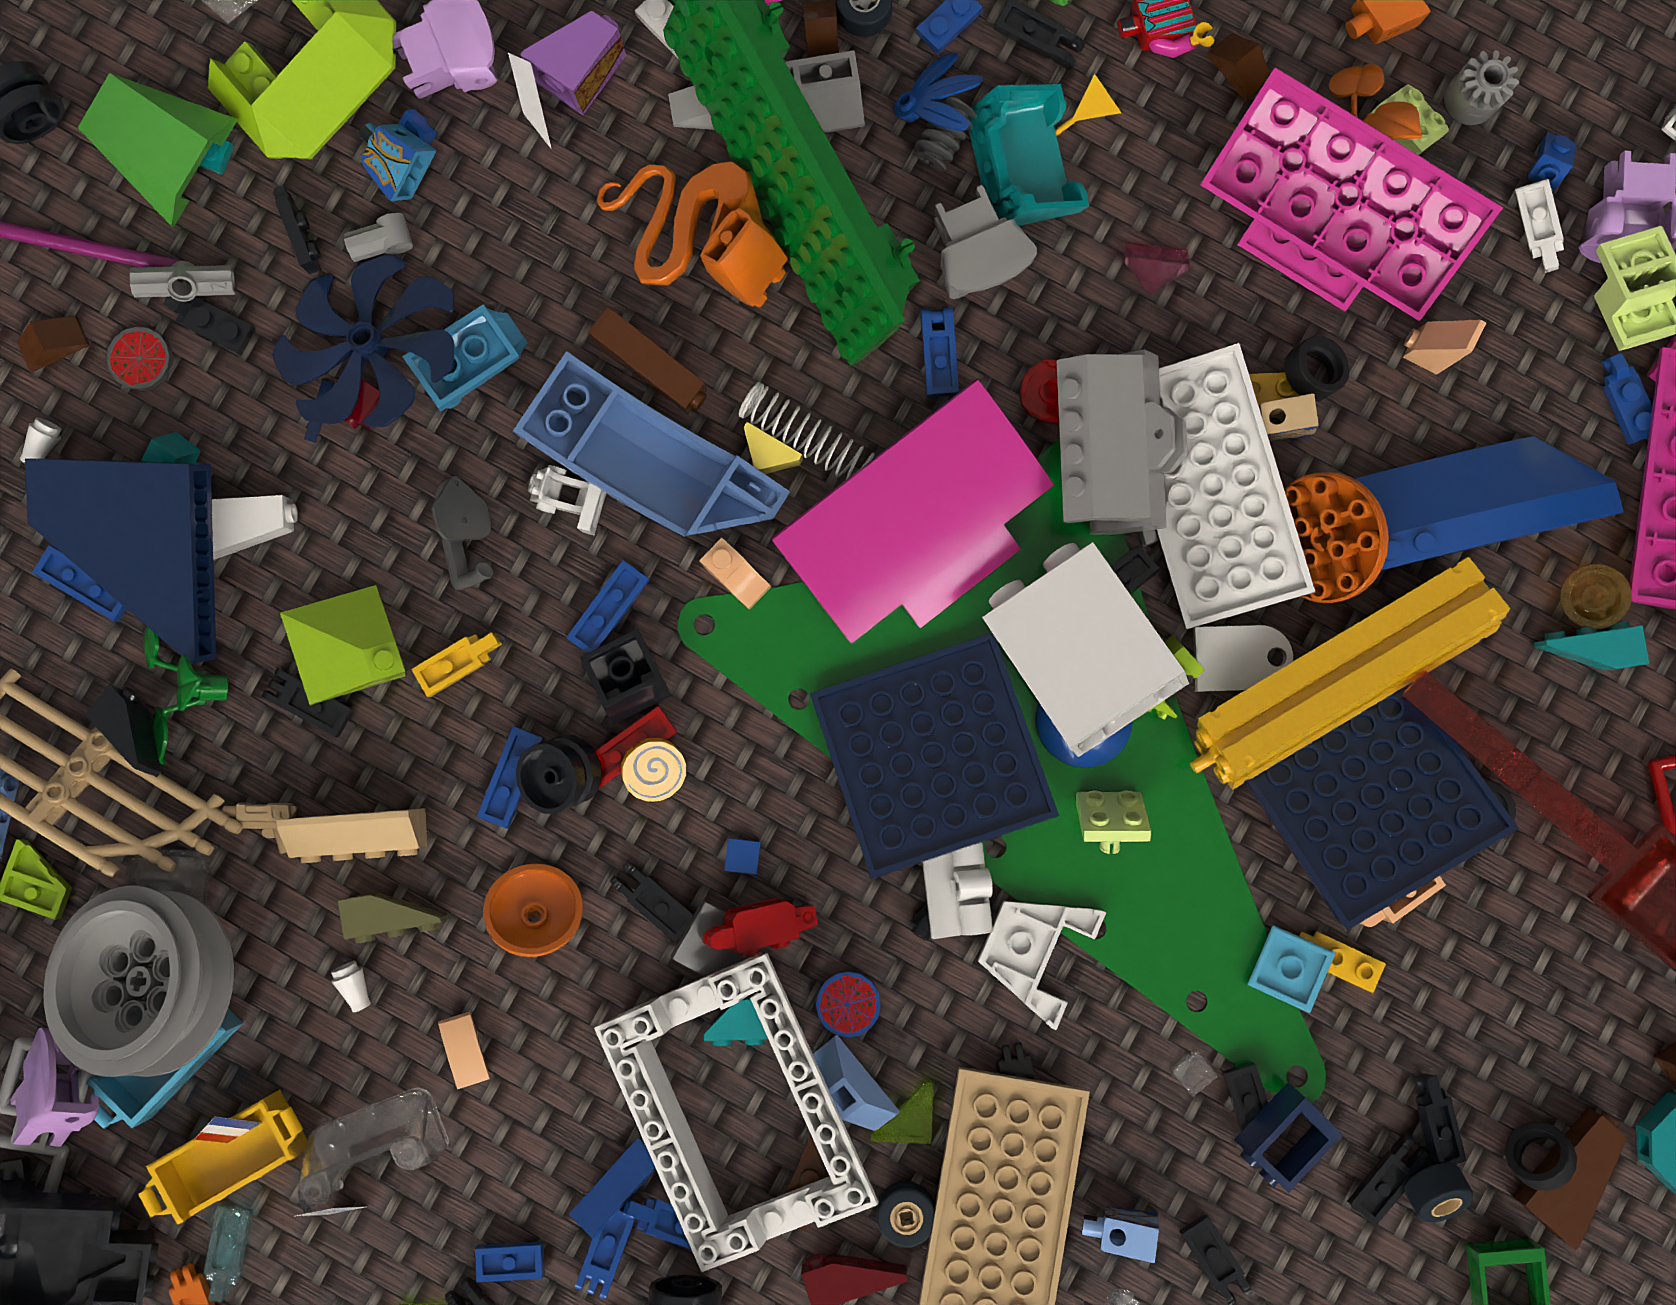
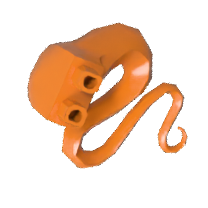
[596,161,788,308]

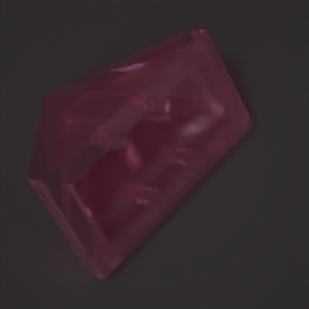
[1124,242,1190,294]

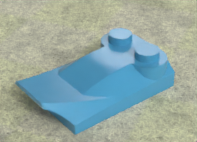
[402,304,528,412]

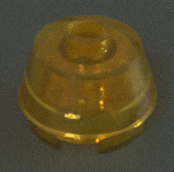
[1560,564,1632,629]

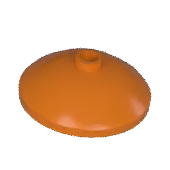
[483,864,583,957]

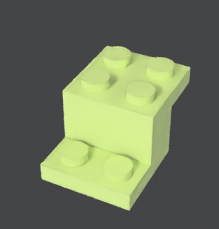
[1594,226,1676,351]

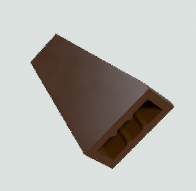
[588,306,707,414]
[1512,1108,1628,1250]

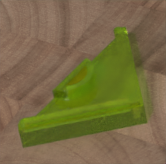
[871,1080,933,1144]

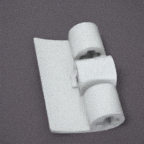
[923,843,993,939]

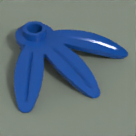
[894,52,983,131]

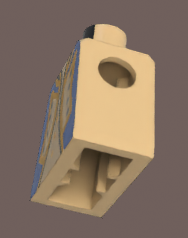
[1259,394,1319,442]

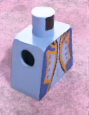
[1082,1206,1159,1263]

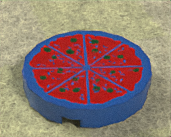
[816,971,881,1037]

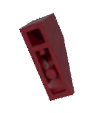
[801,1253,908,1305]

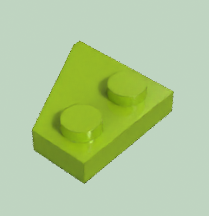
[0,839,72,920]

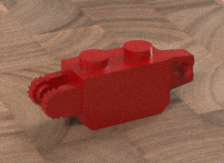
[702,898,818,957]

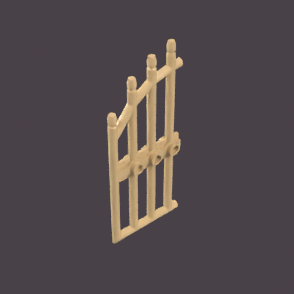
[0,669,243,878]

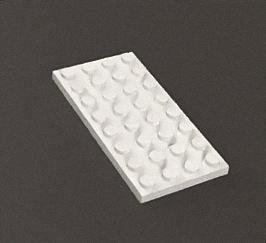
[1157,343,1315,629]

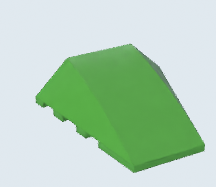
[78,73,238,227]

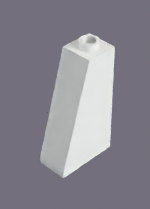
[212,495,298,560]

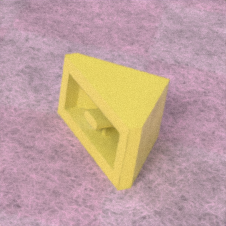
[744,422,803,474]

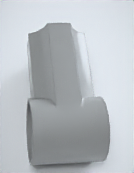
[344,213,413,262]

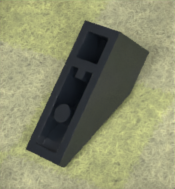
[85,684,161,777]

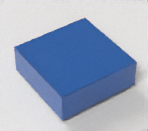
[724,838,761,875]

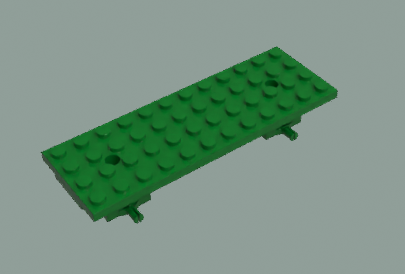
[663,0,920,367]

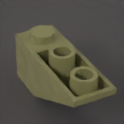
[338,892,448,944]

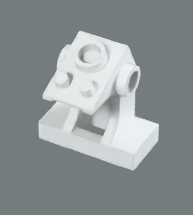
[528,465,606,535]

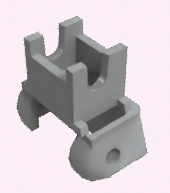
[934,185,1037,299]

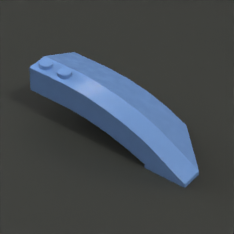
[512,351,790,537]

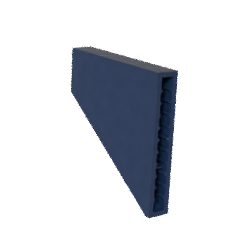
[25,458,216,663]

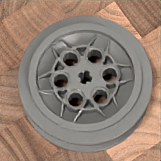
[43,886,234,1077]

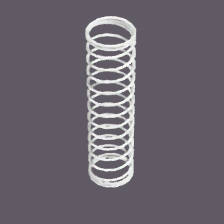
[738,381,875,480]

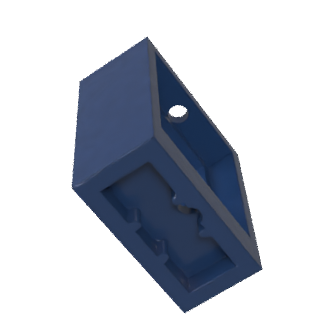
[1234,1082,1343,1193]

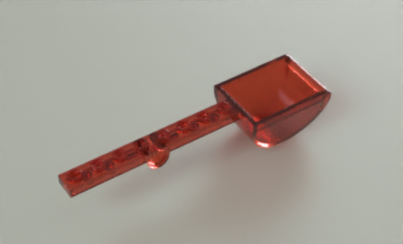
[1401,670,1676,972]

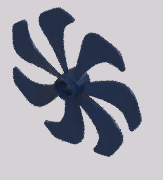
[272,254,454,427]

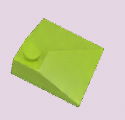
[280,585,406,705]

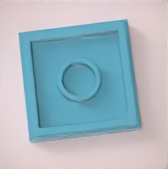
[1247,925,1336,1013]

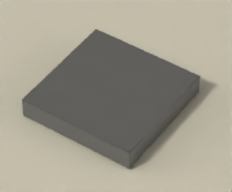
[670,899,745,976]

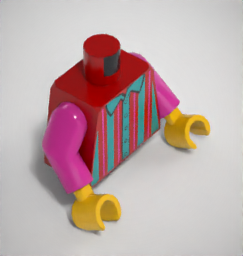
[1117,0,1214,58]

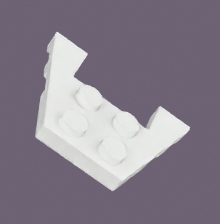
[978,900,1106,1030]

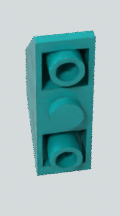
[704,995,804,1046]
[1636,1092,1676,1194]

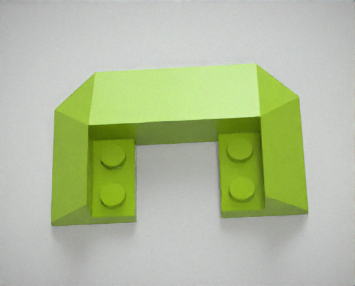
[208,0,396,159]

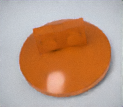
[1284,472,1389,603]

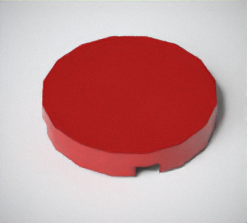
[1019,359,1059,424]

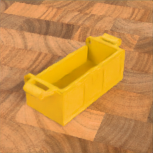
[138,1089,311,1224]

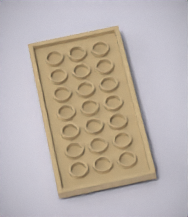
[918,1066,1090,1305]

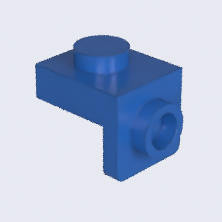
[1527,131,1577,189]

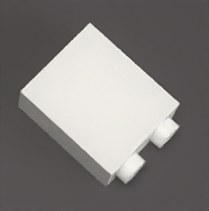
[982,542,1189,757]

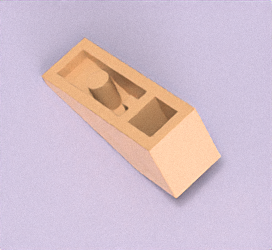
[1403,320,1486,375]

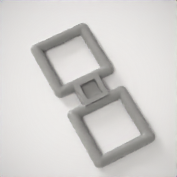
[0,1036,92,1193]

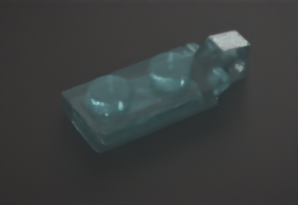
[203,1204,253,1302]

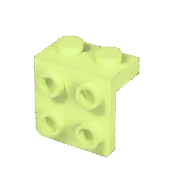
[1371,85,1449,155]

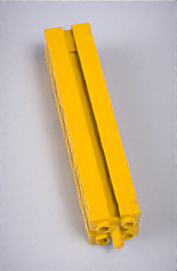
[1190,557,1510,790]

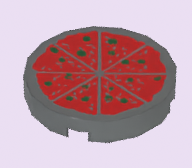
[106,327,174,391]

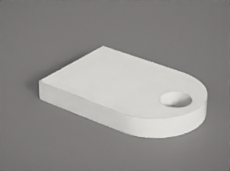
[1193,625,1293,692]

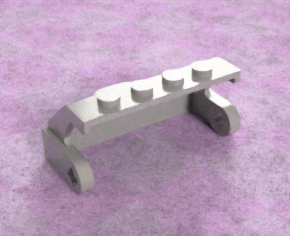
[1057,349,1188,535]

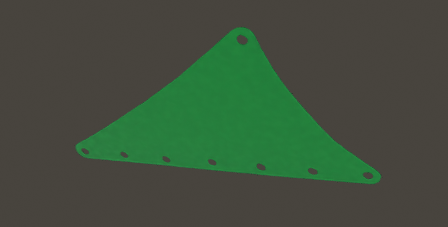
[677,439,1326,1103]

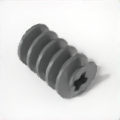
[914,97,977,173]

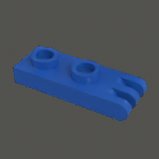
[575,1207,635,1300]

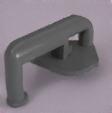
[432,476,493,590]

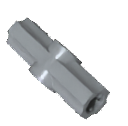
[129,261,236,302]

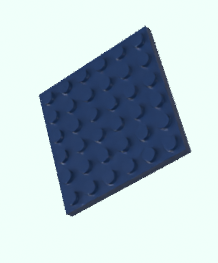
[810,633,1059,880]
[1244,682,1519,932]

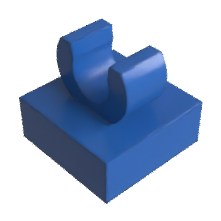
[398,109,438,144]

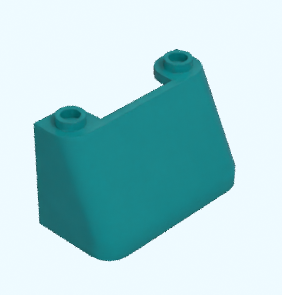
[968,84,1089,226]

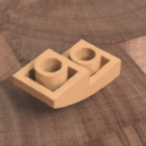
[438,1011,490,1089]

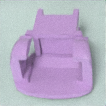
[393,0,498,99]
[1578,150,1676,263]
[10,1027,99,1147]

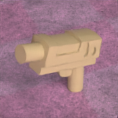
[222,802,297,854]

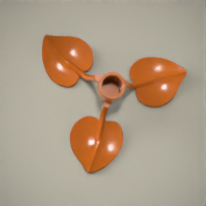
[1329,64,1422,139]

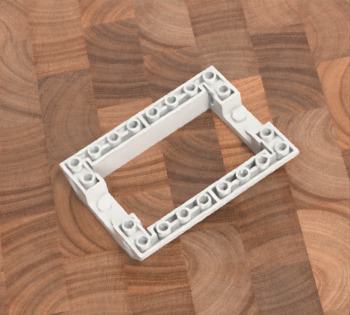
[594,953,879,1272]

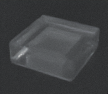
[1170,1049,1218,1097]

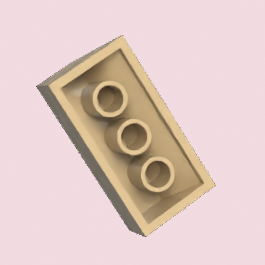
[276,808,427,863]

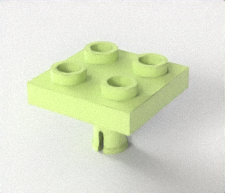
[1076,790,1151,854]

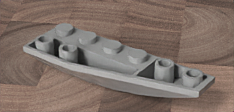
[668,50,865,133]

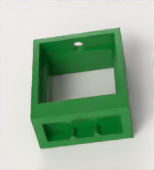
[1466,1238,1550,1305]

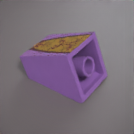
[521,11,627,115]

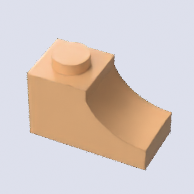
[699,537,771,610]

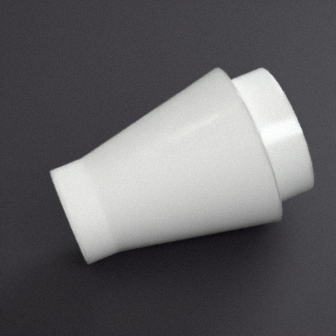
[20,418,62,463]
[331,961,371,1012]

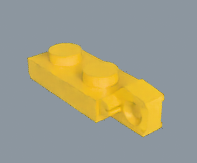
[411,632,502,697]

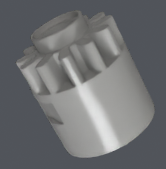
[1444,50,1519,125]

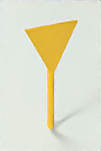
[1055,74,1121,136]

